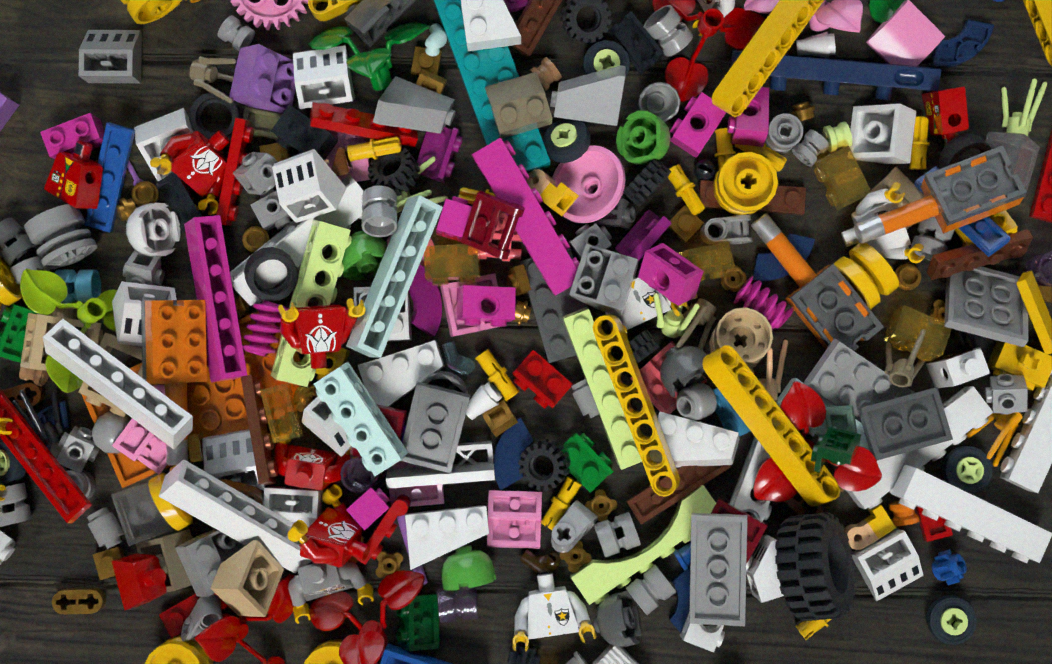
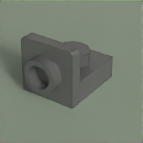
[592,199,636,230]

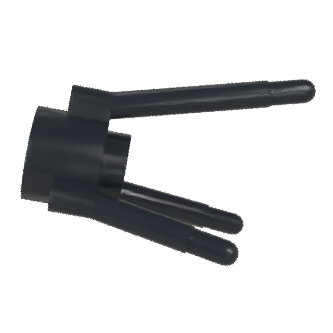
[12,390,64,446]

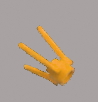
[966,412,1023,467]

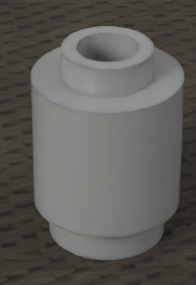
[571,379,599,418]
[87,507,124,549]

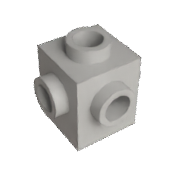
[233,152,277,195]
[251,189,292,231]
[569,223,612,260]
[123,249,165,286]
[985,374,1027,414]
[57,426,100,473]

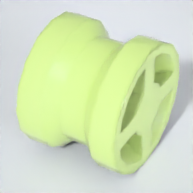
[823,121,852,152]

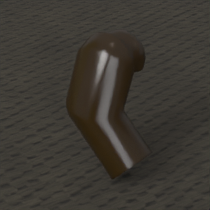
[520,549,560,573]

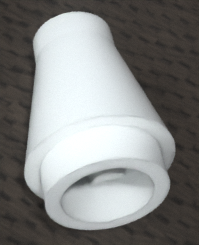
[796,32,836,58]
[466,382,502,420]

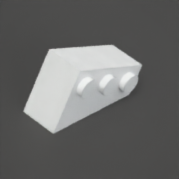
[461,0,521,51]
[358,340,445,407]
[650,412,739,467]
[405,505,489,570]

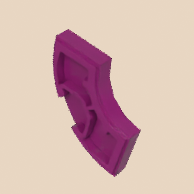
[408,264,442,337]

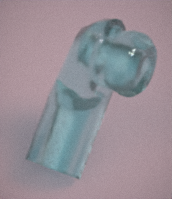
[442,341,475,375]

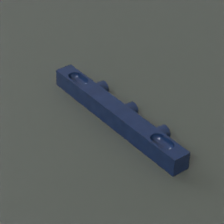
[729,50,941,100]

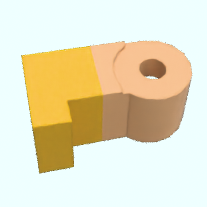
[526,169,579,216]
[844,504,896,550]

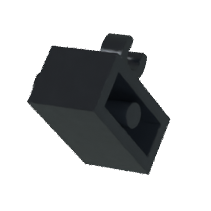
[271,105,338,160]

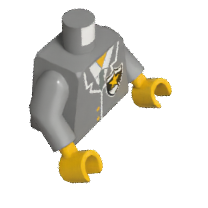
[288,561,374,624]

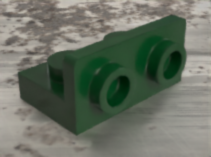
[811,427,862,473]
[396,593,439,652]

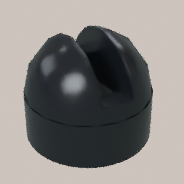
[694,159,716,181]

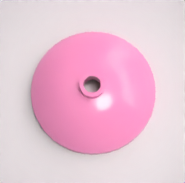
[552,146,625,223]

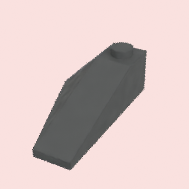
[344,0,416,47]

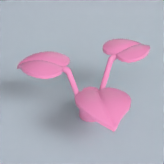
[744,0,863,33]

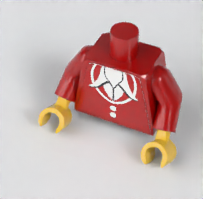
[150,130,230,215]
[278,298,366,369]
[274,424,351,490]
[288,484,370,567]

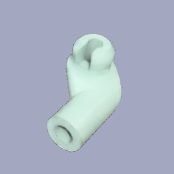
[425,23,447,56]

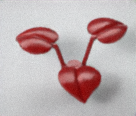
[652,0,766,101]
[753,381,882,502]
[309,570,425,664]
[195,573,294,664]

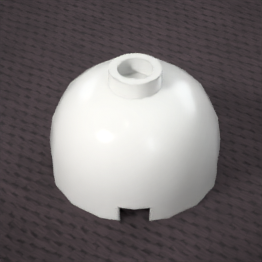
[126,203,181,256]

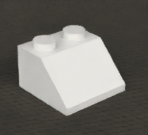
[847,104,916,164]
[134,108,194,181]

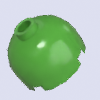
[616,111,671,165]
[342,231,388,280]
[441,545,496,591]

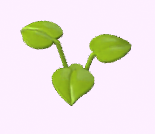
[20,268,117,393]

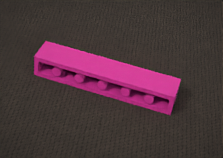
[472,138,579,296]
[184,215,247,383]

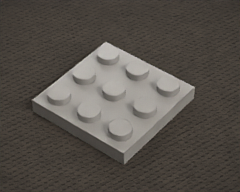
[944,267,1028,347]

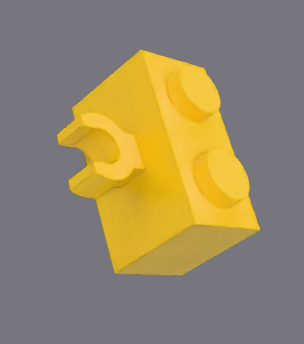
[987,340,1052,391]

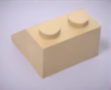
[210,540,284,617]

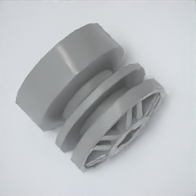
[24,204,97,270]

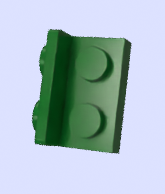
[0,303,37,363]
[561,432,614,493]

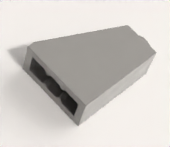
[550,65,626,126]
[373,76,455,133]

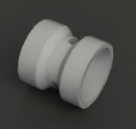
[218,15,255,51]
[792,129,829,167]

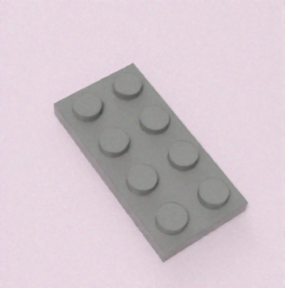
[804,338,915,421]
[690,513,747,626]

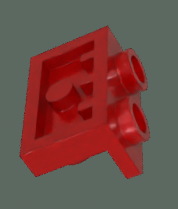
[512,350,573,409]

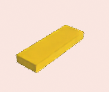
[1016,271,1052,355]

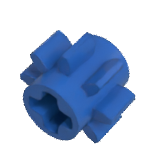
[932,549,967,585]

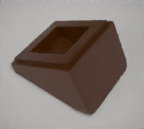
[331,145,353,176]

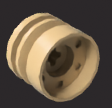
[709,308,773,370]

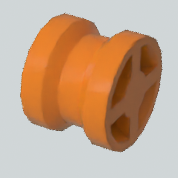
[888,501,920,526]

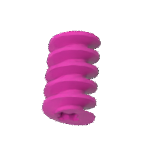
[734,275,794,330]
[242,299,287,358]

